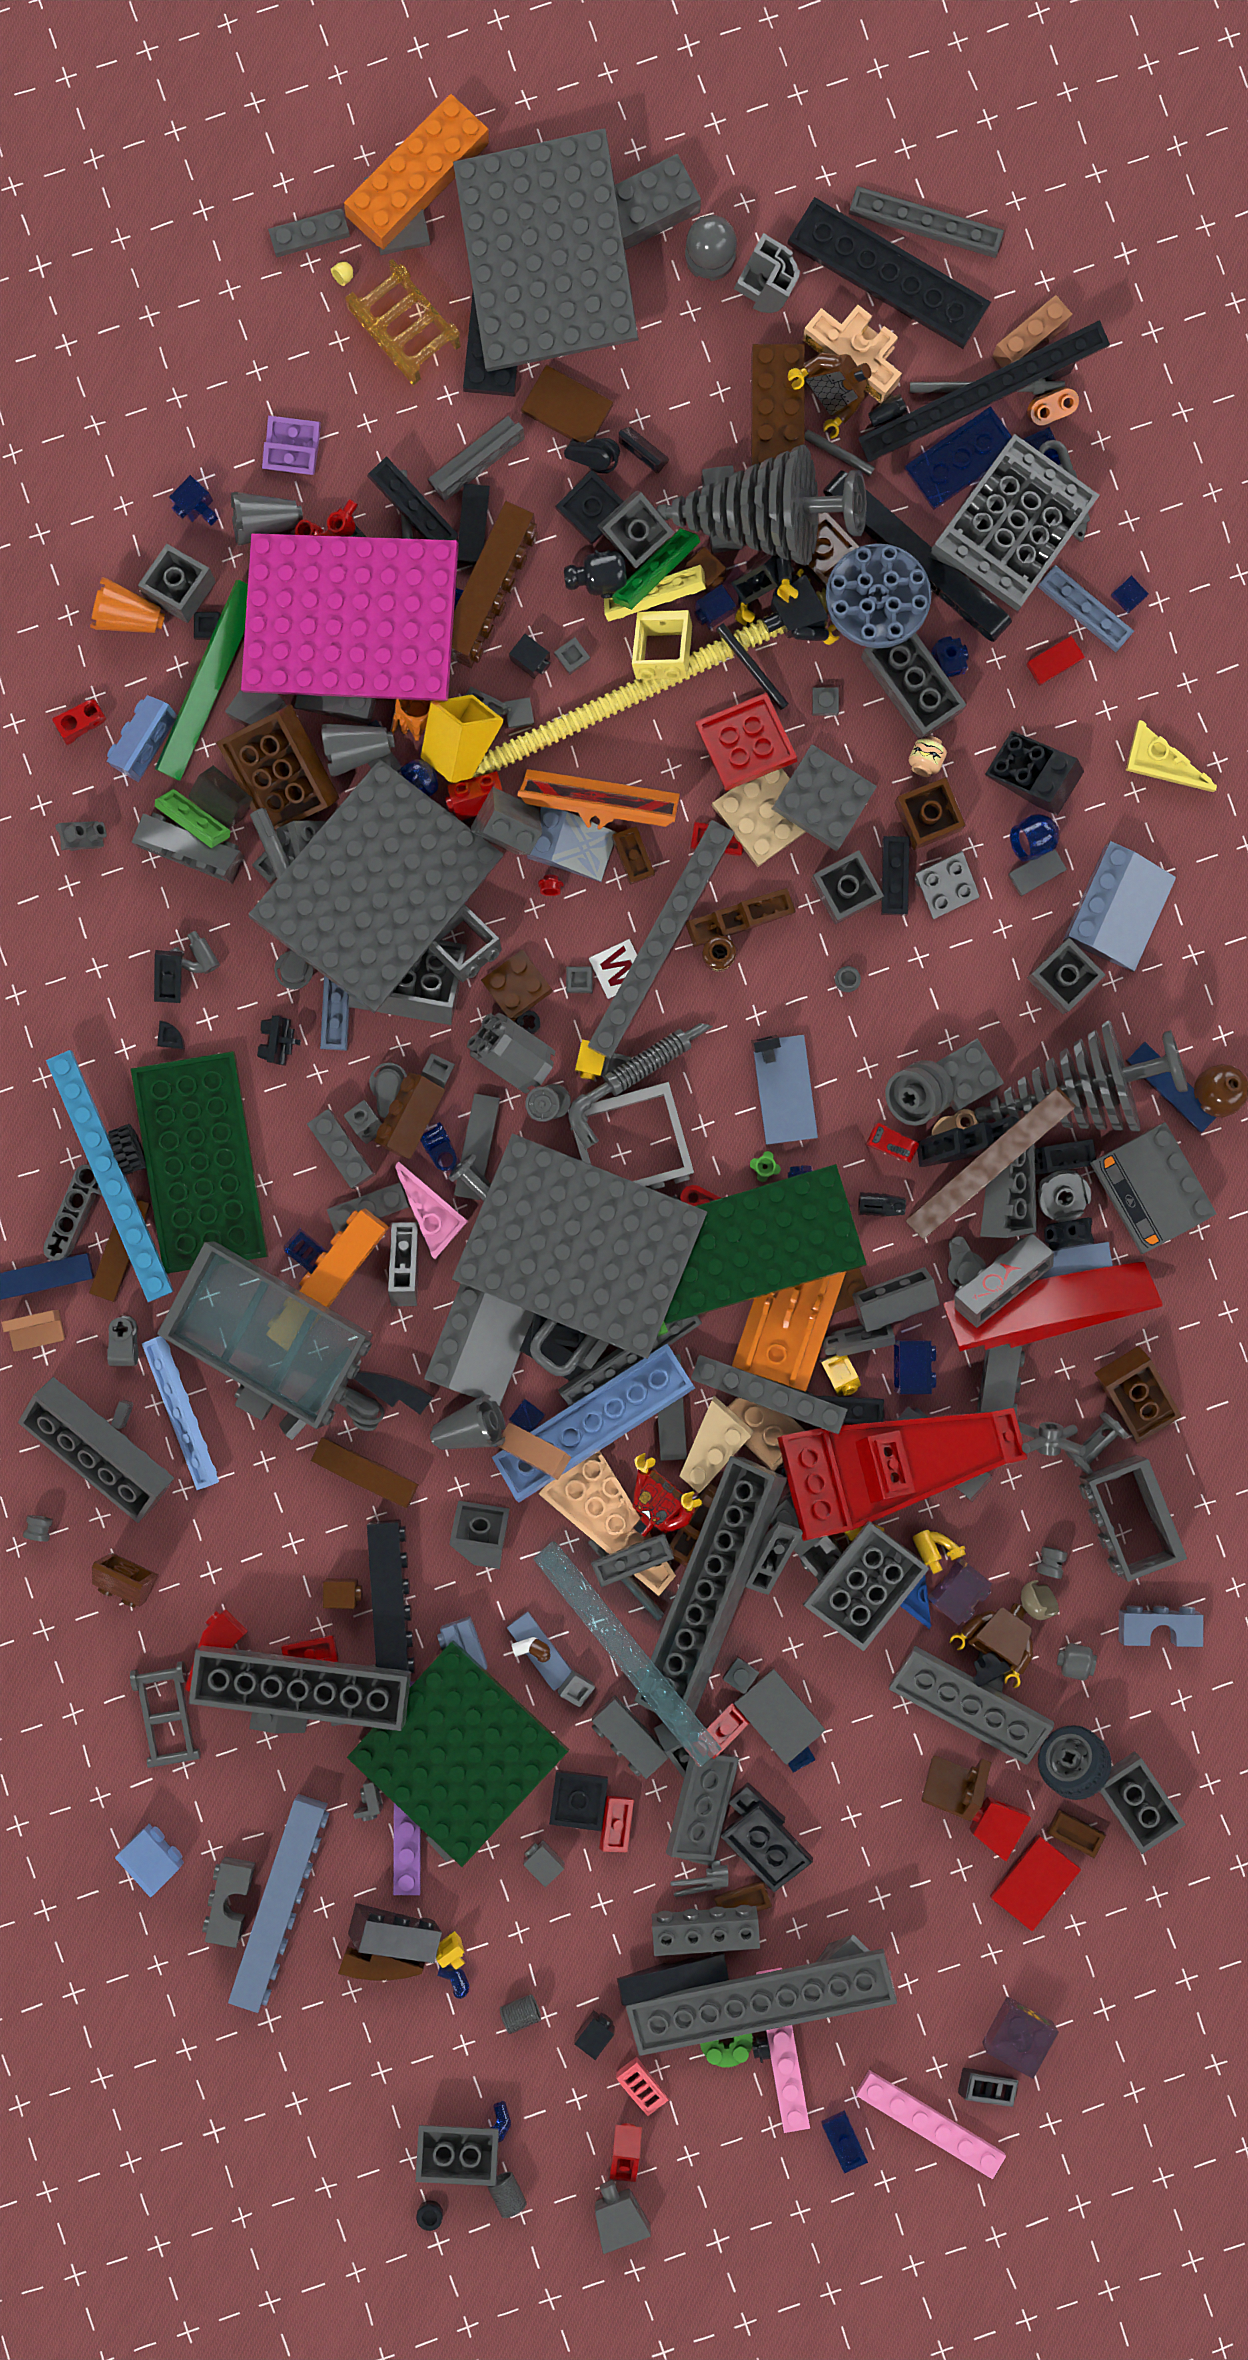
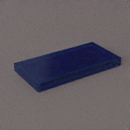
[904,406,1012,510]

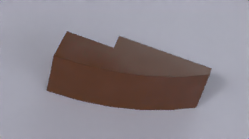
[669,1483,718,1567]
[338,1946,425,1981]

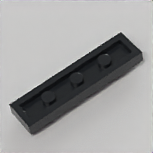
[367,456,459,540]

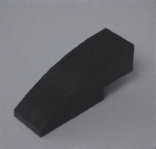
[354,1371,434,1415]

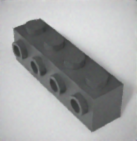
[651,1905,760,1956]

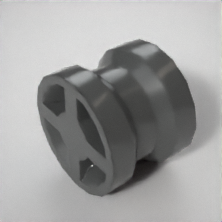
[23,1515,53,1542]

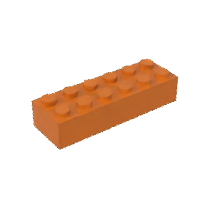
[344,94,489,250]

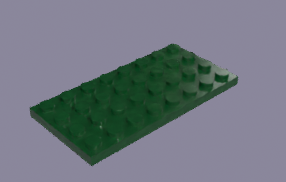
[130,1051,268,1274]
[664,1164,867,1325]

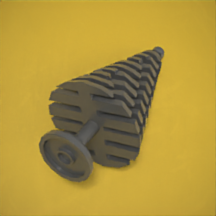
[656,444,866,566]
[974,1020,1188,1131]

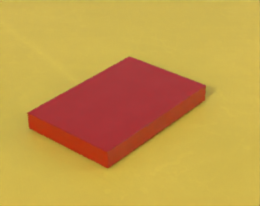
[990,1834,1081,1932]

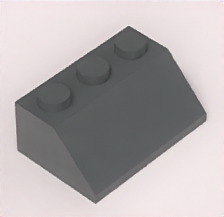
[415,2125,499,2186]

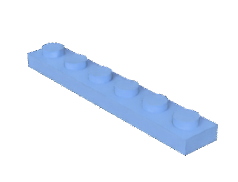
[142,1336,219,1490]

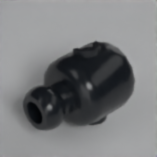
[564,550,627,598]

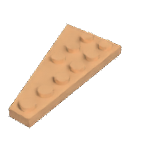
[538,1450,676,1596]

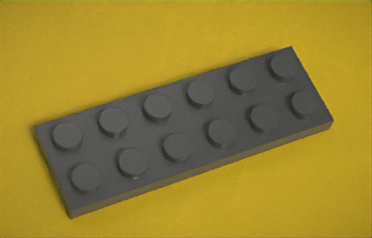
[889,1646,1054,1765]

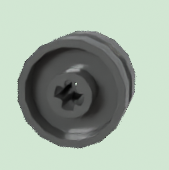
[885,1060,953,1126]

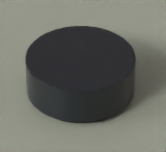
[416,2200,443,2231]

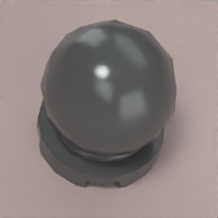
[685,214,737,281]

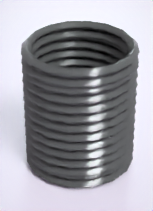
[499,1994,541,2034]
[487,2171,527,2218]

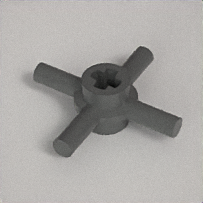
[1018,1422,1086,1456]

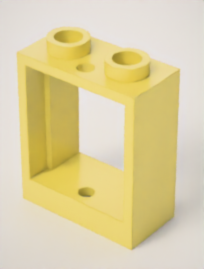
[632,610,692,680]

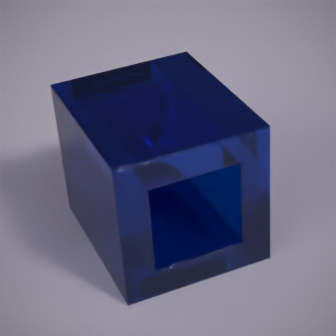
[694,584,736,630]

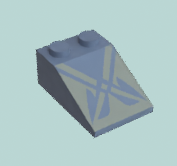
[527,807,617,882]

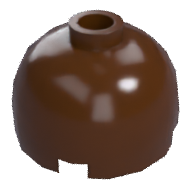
[1194,1064,1248,1118]

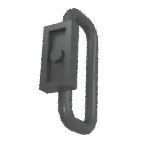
[530,1319,609,1376]

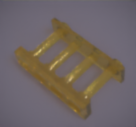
[345,259,460,386]

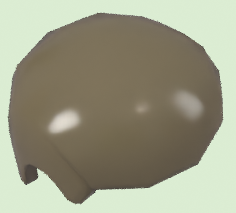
[1021,1580,1059,1620]

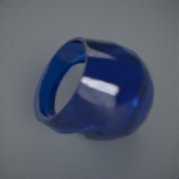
[1010,814,1060,861]

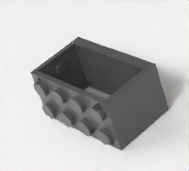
[1078,1455,1187,1582]

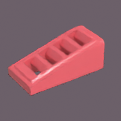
[616,2056,669,2116]

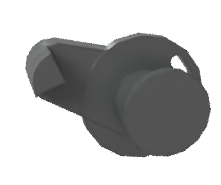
[274,949,314,990]
[369,1063,407,1118]
[947,1236,986,1288]
[337,1387,385,1431]

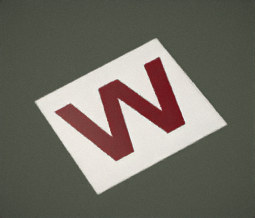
[589,939,637,999]

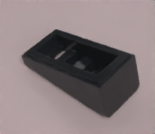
[958,2068,1018,2107]

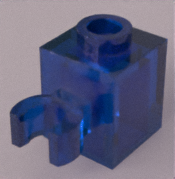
[169,475,218,526]

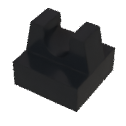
[751,1035,781,1064]
[973,1652,1011,1687]

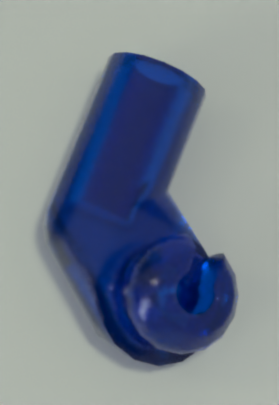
[437,1965,470,1999]
[490,2101,511,2143]

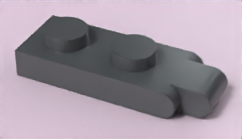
[822,1324,896,1356]

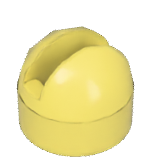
[331,262,353,286]

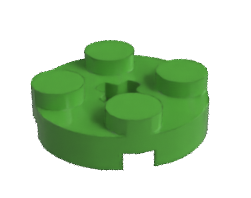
[700,2033,753,2067]

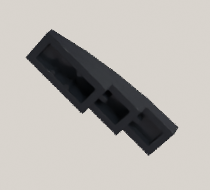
[917,1116,1018,1167]
[1034,1139,1096,1175]
[617,1952,729,2006]

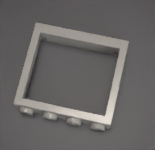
[568,1082,694,1190]

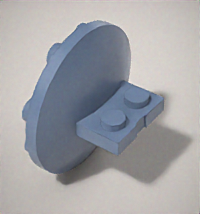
[826,544,931,648]

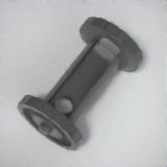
[525,1084,571,1122]
[448,1153,491,1201]
[1064,1411,1129,1476]

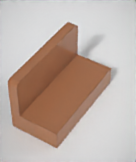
[1,1310,65,1351]

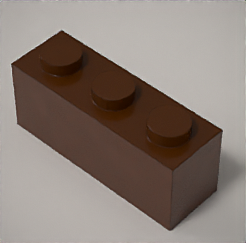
[374,1072,445,1159]

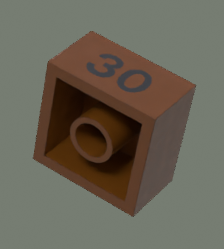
[894,777,966,850]

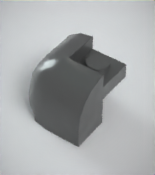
[734,233,800,313]

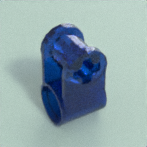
[420,1122,459,1173]

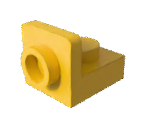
[821,1355,861,1397]

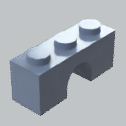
[1118,1605,1203,1647]

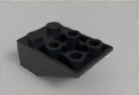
[985,731,1084,816]

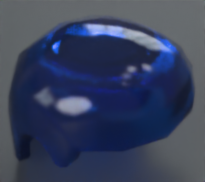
[400,759,439,797]

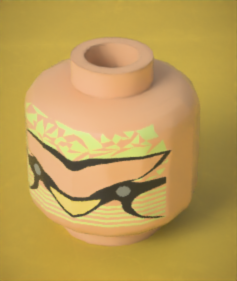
[909,736,947,777]

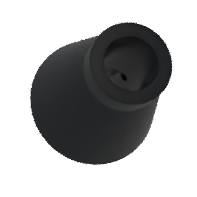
[868,394,908,428]

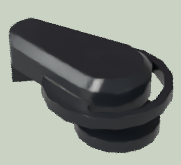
[564,438,620,474]

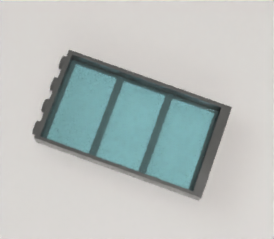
[157,1241,373,1429]

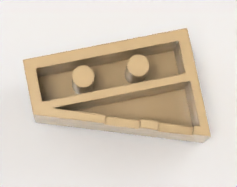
[680,1396,753,1493]

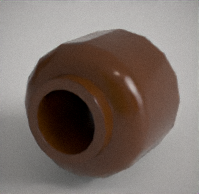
[702,936,736,972]

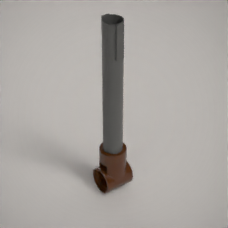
[250,808,310,965]

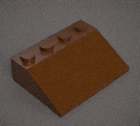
[216,704,340,831]

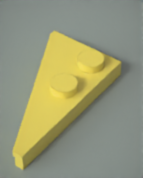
[1126,720,1217,792]

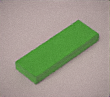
[155,789,231,848]

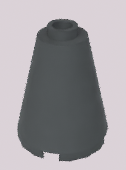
[231,492,303,546]
[322,724,395,777]
[430,1395,506,1450]

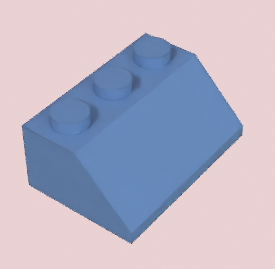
[107,695,178,782]

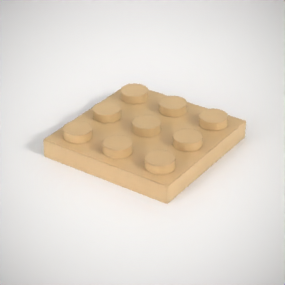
[712,768,806,867]

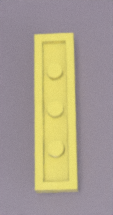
[604,565,706,622]

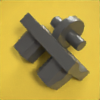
[55,821,107,851]

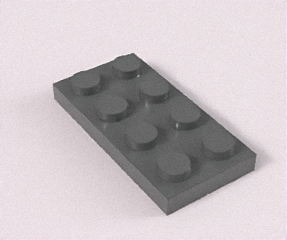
[666,1750,739,1861]

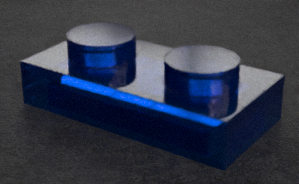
[821,2110,868,2174]

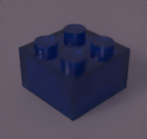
[894,1339,936,1394]

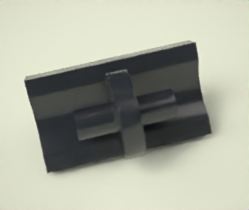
[257,1015,301,1066]
[1044,1217,1094,1251]

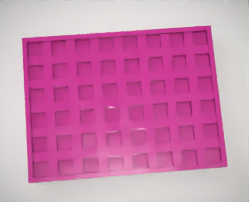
[241,534,459,701]

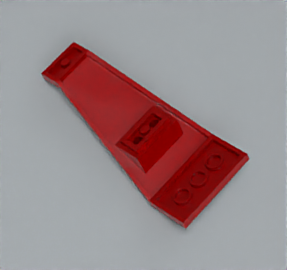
[777,1408,1028,1541]

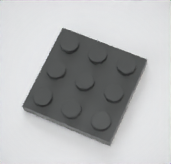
[772,745,877,851]

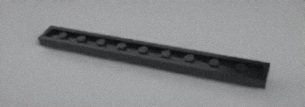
[858,320,1110,463]

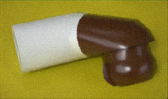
[512,1637,551,1662]

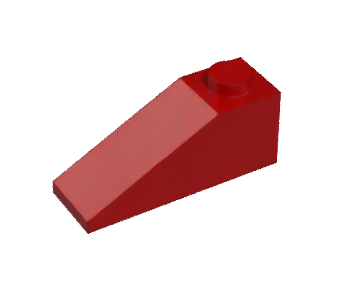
[185,1609,248,1692]

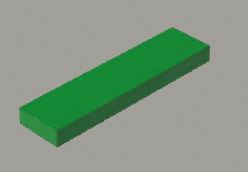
[612,528,701,610]

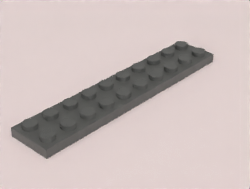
[626,1948,897,2056]

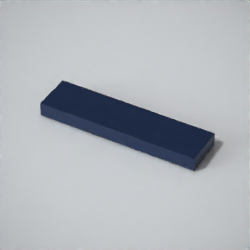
[1126,1042,1217,1133]
[0,1253,94,1300]

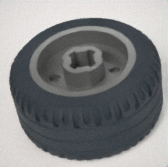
[1038,1725,1112,1800]

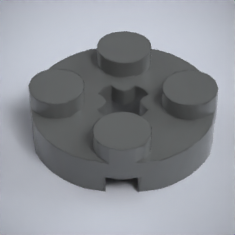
[1037,1170,1091,1222]

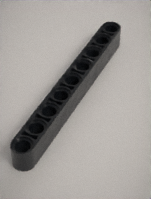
[823,470,1012,642]

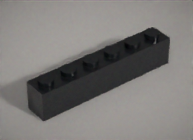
[367,1520,415,1674]

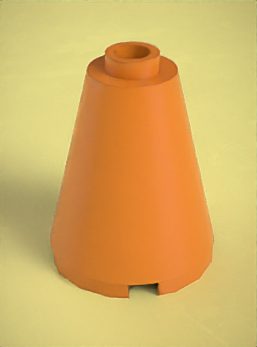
[90,577,165,633]

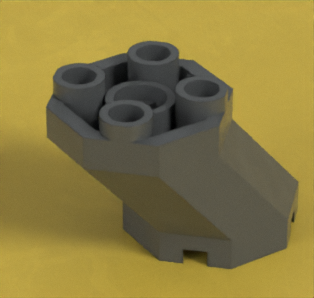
[467,1013,556,1094]

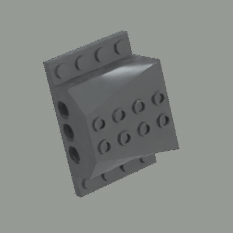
[928,434,1099,611]

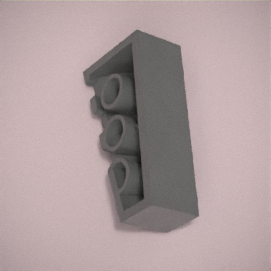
[132,813,244,884]

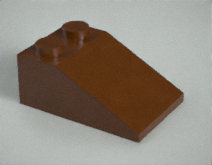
[1094,1346,1182,1444]
[92,1552,159,1608]

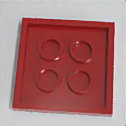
[695,692,797,792]

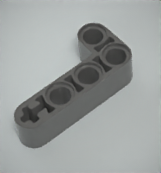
[43,1165,103,1261]

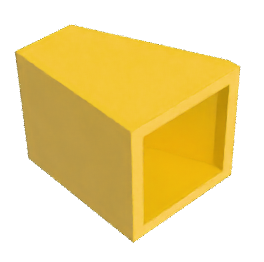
[421,694,503,783]

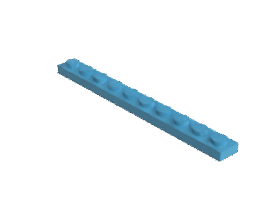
[46,1050,174,1302]

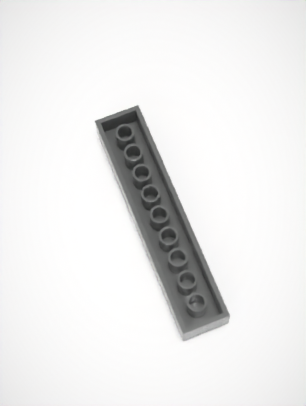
[634,1456,787,1725]

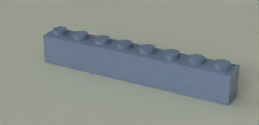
[228,1794,330,2013]

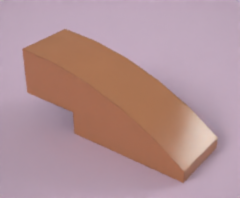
[497,1423,572,1480]

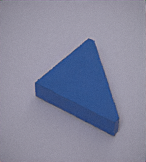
[900,1575,932,1629]

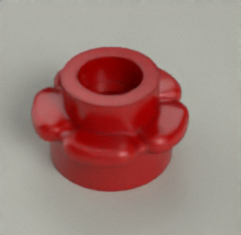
[538,874,564,896]

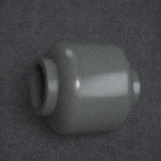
[1056,1643,1097,1681]

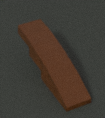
[685,888,796,947]
[311,1437,419,1508]

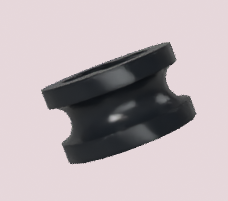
[517,1010,541,1034]

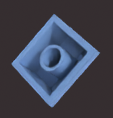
[115,1824,184,1898]

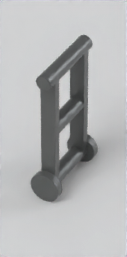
[130,1661,201,1768]

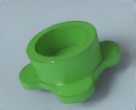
[750,1151,781,1182]

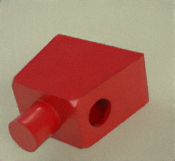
[970,1797,1031,1861]

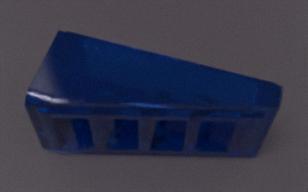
[283,1228,328,1274]

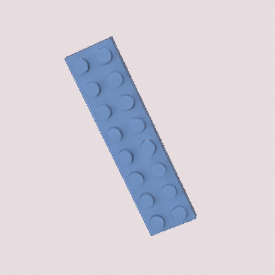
[492,1344,695,1502]

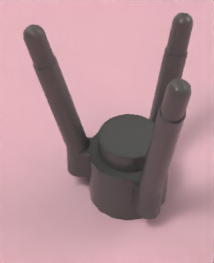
[670,1858,728,1897]

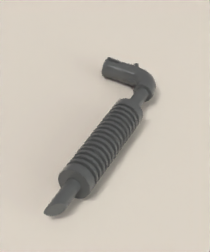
[569,1023,713,1150]

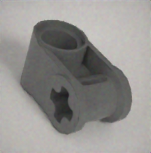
[107,1316,139,1366]

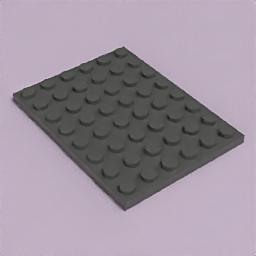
[453,128,639,372]
[248,759,504,1014]
[452,1133,707,1359]

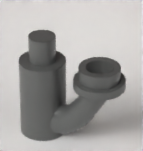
[170,931,220,974]

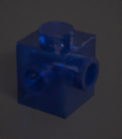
[932,636,969,678]

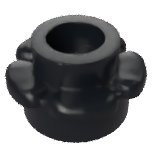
[752,2036,771,2063]

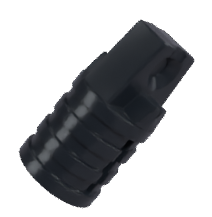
[858,1192,906,1217]

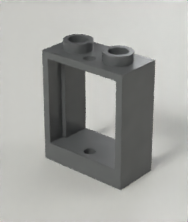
[429,904,502,983]

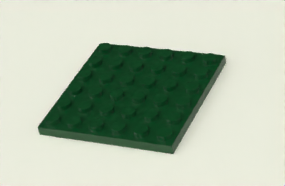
[346,1640,570,1867]

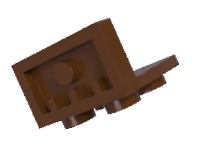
[922,1756,991,1822]

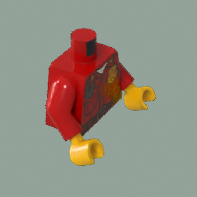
[632,1453,702,1537]

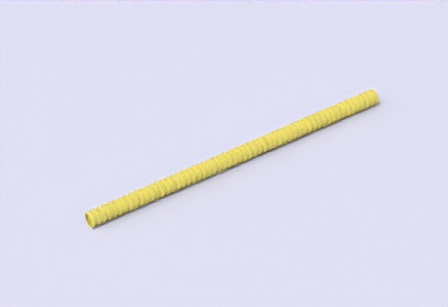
[472,588,828,778]

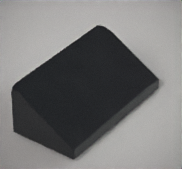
[619,427,669,473]

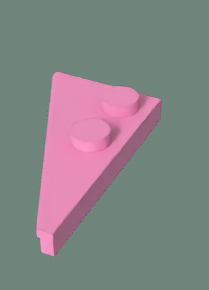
[395,1162,468,1259]

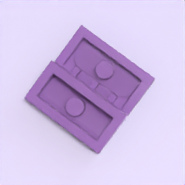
[262,416,321,475]

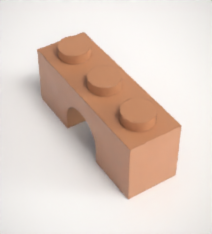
[992,295,1073,367]

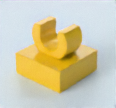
[436,1931,465,1970]

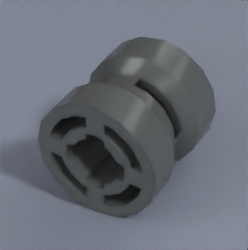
[1036,1546,1068,1579]

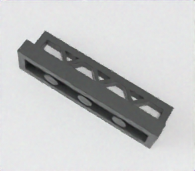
[428,416,525,502]

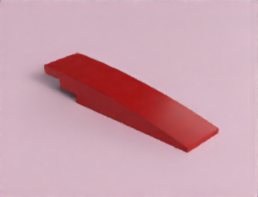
[943,1261,1163,1352]

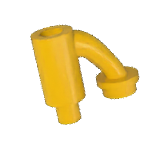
[912,1530,966,1574]

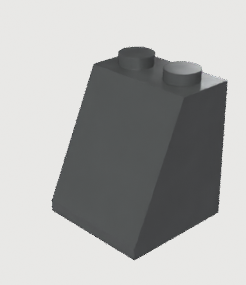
[470,787,542,855]

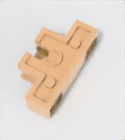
[803,305,902,403]

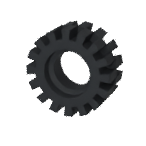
[108,1124,146,1175]

